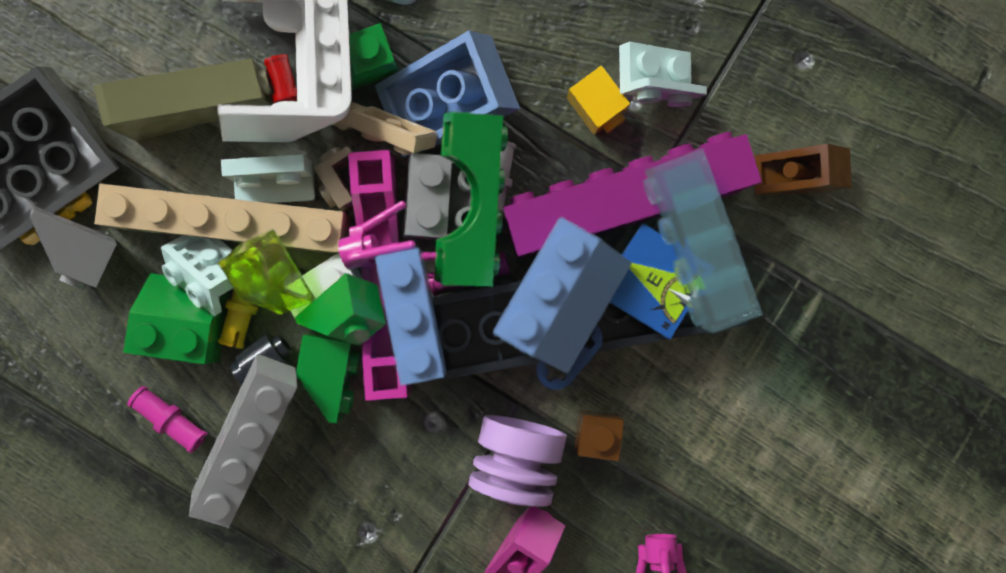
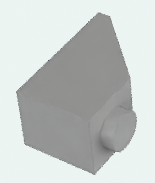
[30,206,117,289]

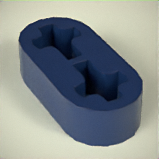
[536,325,603,390]

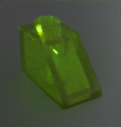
[218,229,315,314]

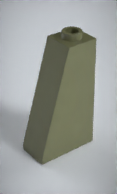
[93,58,273,141]

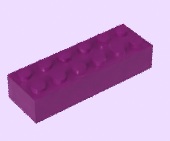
[503,131,762,260]

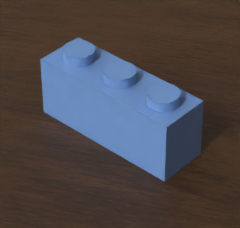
[375,248,447,385]

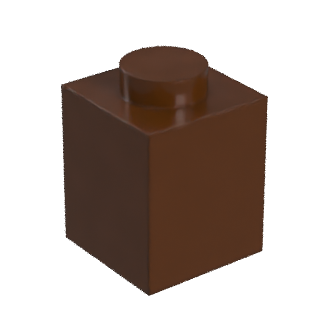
[574,410,624,461]

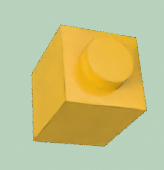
[567,65,630,135]

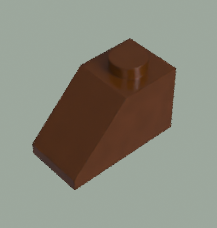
[754,144,852,195]

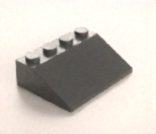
[0,66,119,250]

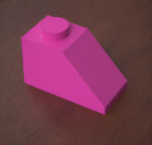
[484,506,566,573]

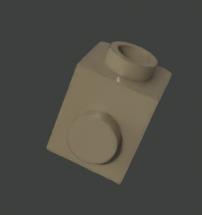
[313,147,354,213]

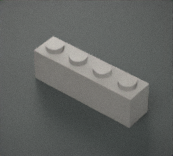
[189,354,297,528]

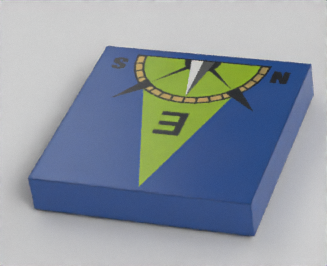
[609,223,714,339]

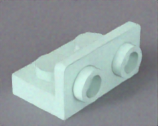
[619,42,707,107]
[221,154,316,204]
[161,235,252,316]

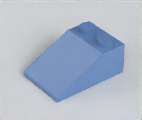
[375,31,520,158]

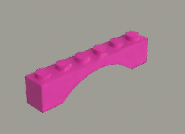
[348,150,412,400]

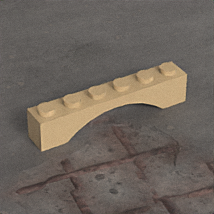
[94,184,351,254]

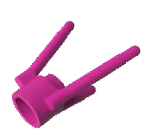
[338,201,436,270]
[636,534,687,573]

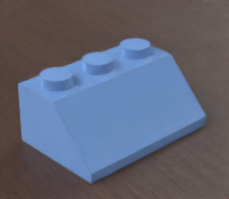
[493,217,632,374]

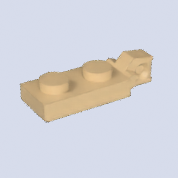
[333,102,437,155]

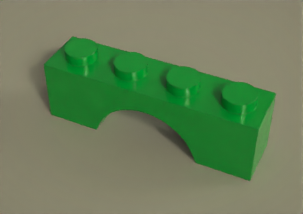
[434,111,508,287]

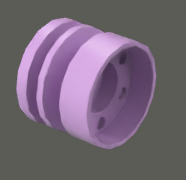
[468,415,567,507]

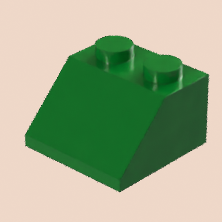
[123,273,230,364]

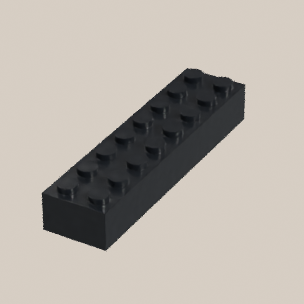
[421,244,747,383]

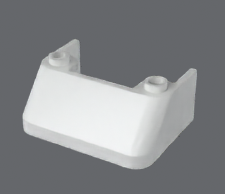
[218,0,351,142]

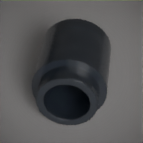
[230,333,293,385]

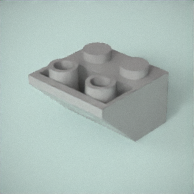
[402,153,471,241]

